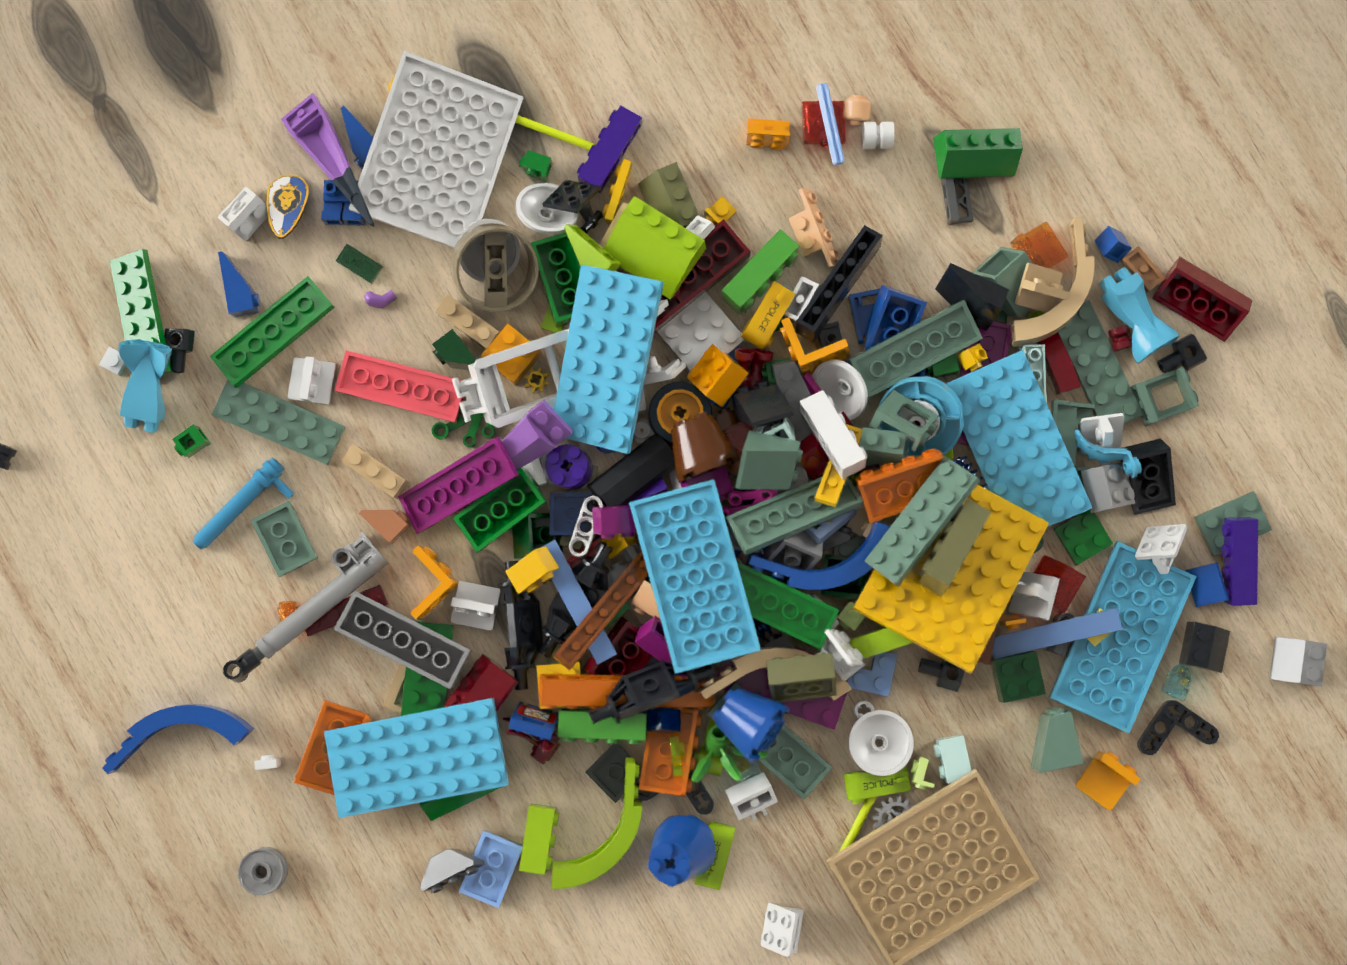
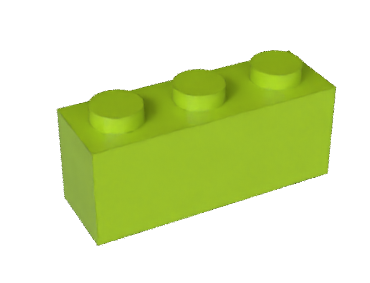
[519,803,559,875]

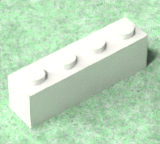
[800,390,867,479]

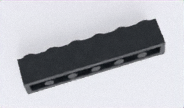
[795,225,883,343]

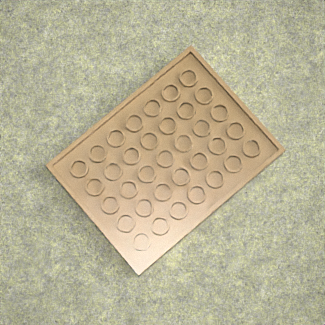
[827,769,1040,965]

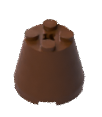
[671,412,740,483]

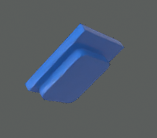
[1185,562,1229,607]

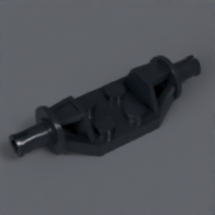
[539,542,613,658]
[498,561,543,690]
[588,661,716,725]

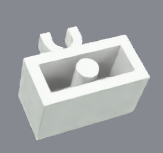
[783,276,821,324]
[725,772,778,821]

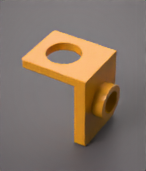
[999,598,1027,629]

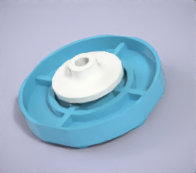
[879,376,964,457]

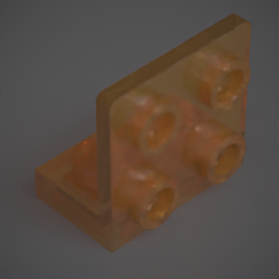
[1011,222,1068,268]

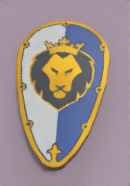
[266,175,309,239]

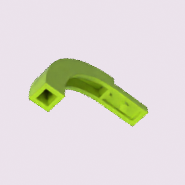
[849,627,913,659]
[551,757,642,889]

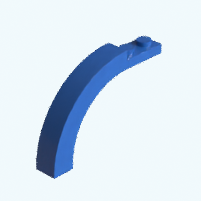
[747,522,891,590]
[102,704,254,774]

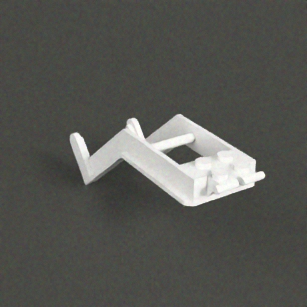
[452,300,686,428]

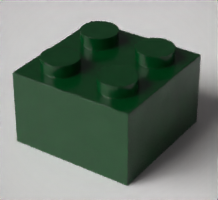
[990,651,1046,703]

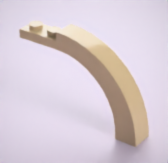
[1011,217,1095,347]
[699,646,852,701]

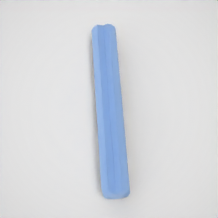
[816,83,845,165]

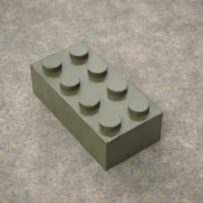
[918,499,991,596]

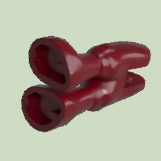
[735,348,774,391]

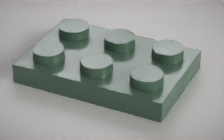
[1194,491,1272,556]
[251,501,318,577]

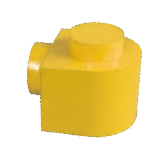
[957,343,988,372]

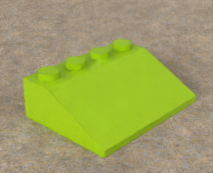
[604,196,706,300]

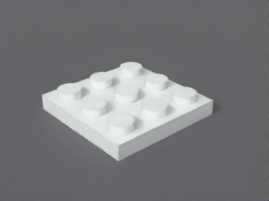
[657,292,746,371]

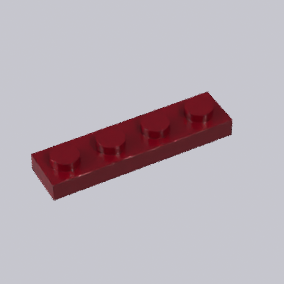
[305,585,388,636]

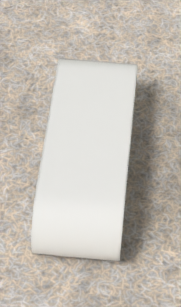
[569,496,603,558]

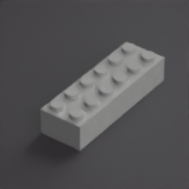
[334,591,472,689]

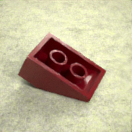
[799,411,860,480]

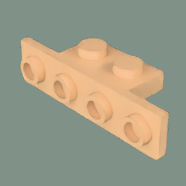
[789,188,840,268]

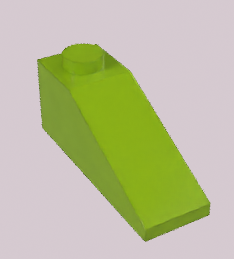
[564,224,621,272]

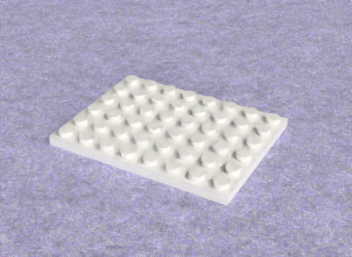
[349,51,523,248]

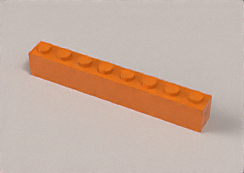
[538,674,714,710]

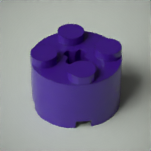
[545,444,593,490]

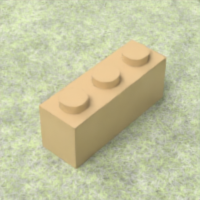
[435,295,500,350]
[341,444,410,500]

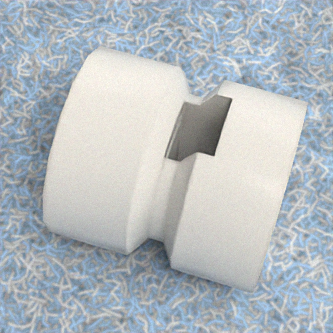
[862,122,894,149]

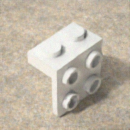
[821,629,865,681]

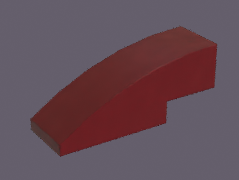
[1037,333,1081,395]

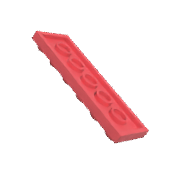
[334,350,464,423]

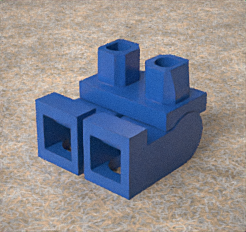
[321,180,366,225]

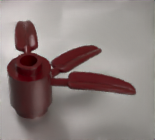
[503,717,561,764]

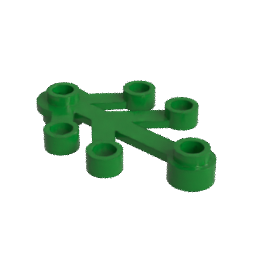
[432,396,509,448]

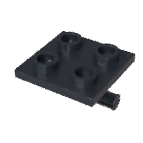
[542,180,603,234]

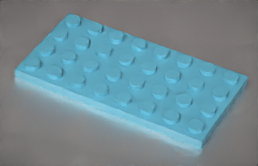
[554,265,664,454]
[946,350,1093,527]
[629,479,761,673]
[1049,541,1197,733]
[324,698,509,818]

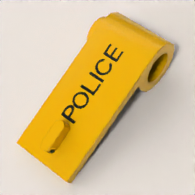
[740,281,795,349]

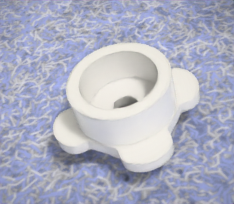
[634,418,654,443]

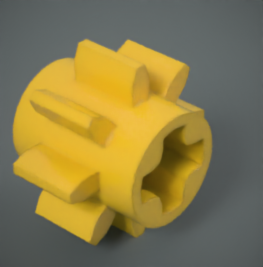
[524,367,550,394]

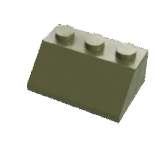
[638,162,699,228]
[766,652,837,702]

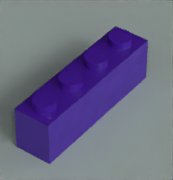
[577,105,643,194]
[1221,517,1258,606]

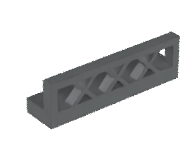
[941,178,973,225]

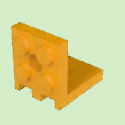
[780,317,851,376]
[410,545,458,619]

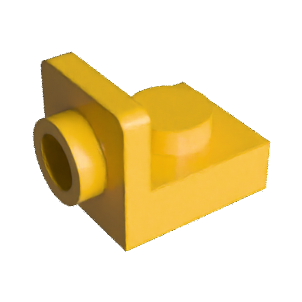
[704,196,737,226]
[599,533,638,559]

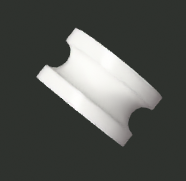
[854,700,874,718]

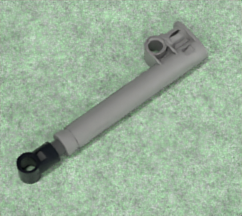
[223,531,389,683]

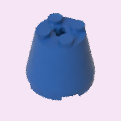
[712,688,790,763]
[648,815,716,887]

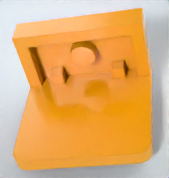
[1076,751,1141,810]

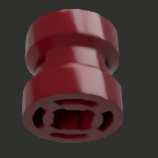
[1108,325,1132,352]

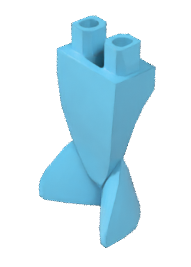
[1099,267,1179,363]
[118,339,172,433]

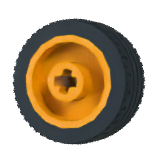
[648,382,712,446]

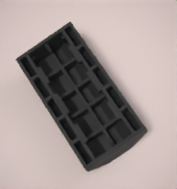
[587,434,675,506]

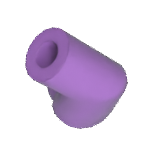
[364,290,397,309]

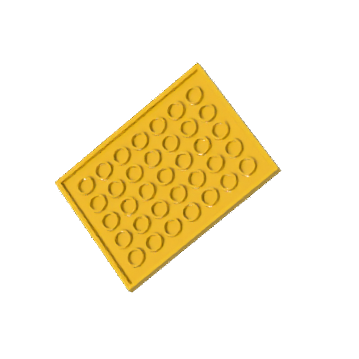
[853,485,1049,674]

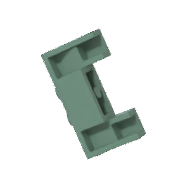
[1050,400,1095,489]

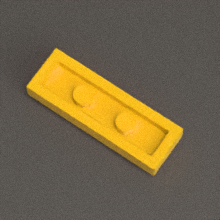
[602,159,632,224]

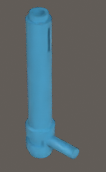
[193,457,294,550]

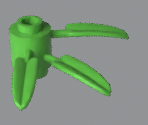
[692,725,768,782]

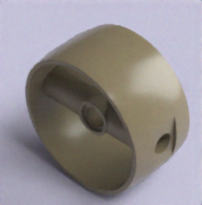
[450,223,539,311]

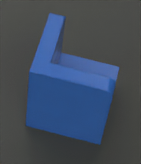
[1095,226,1132,263]

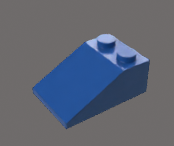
[864,285,927,350]

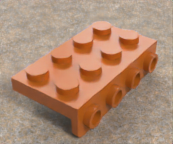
[855,449,943,523]
[293,699,373,795]
[638,707,702,797]

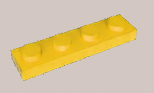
[815,424,862,508]

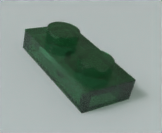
[335,244,383,284]

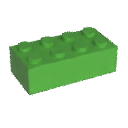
[721,229,799,315]
[558,709,647,744]

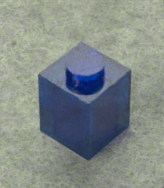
[647,707,681,734]

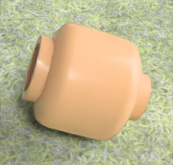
[843,95,871,126]

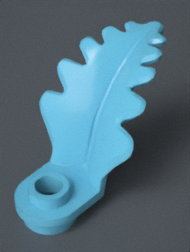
[1074,430,1142,478]

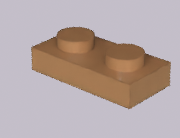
[1120,246,1165,293]

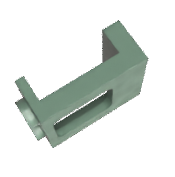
[1130,367,1198,426]
[869,390,939,451]

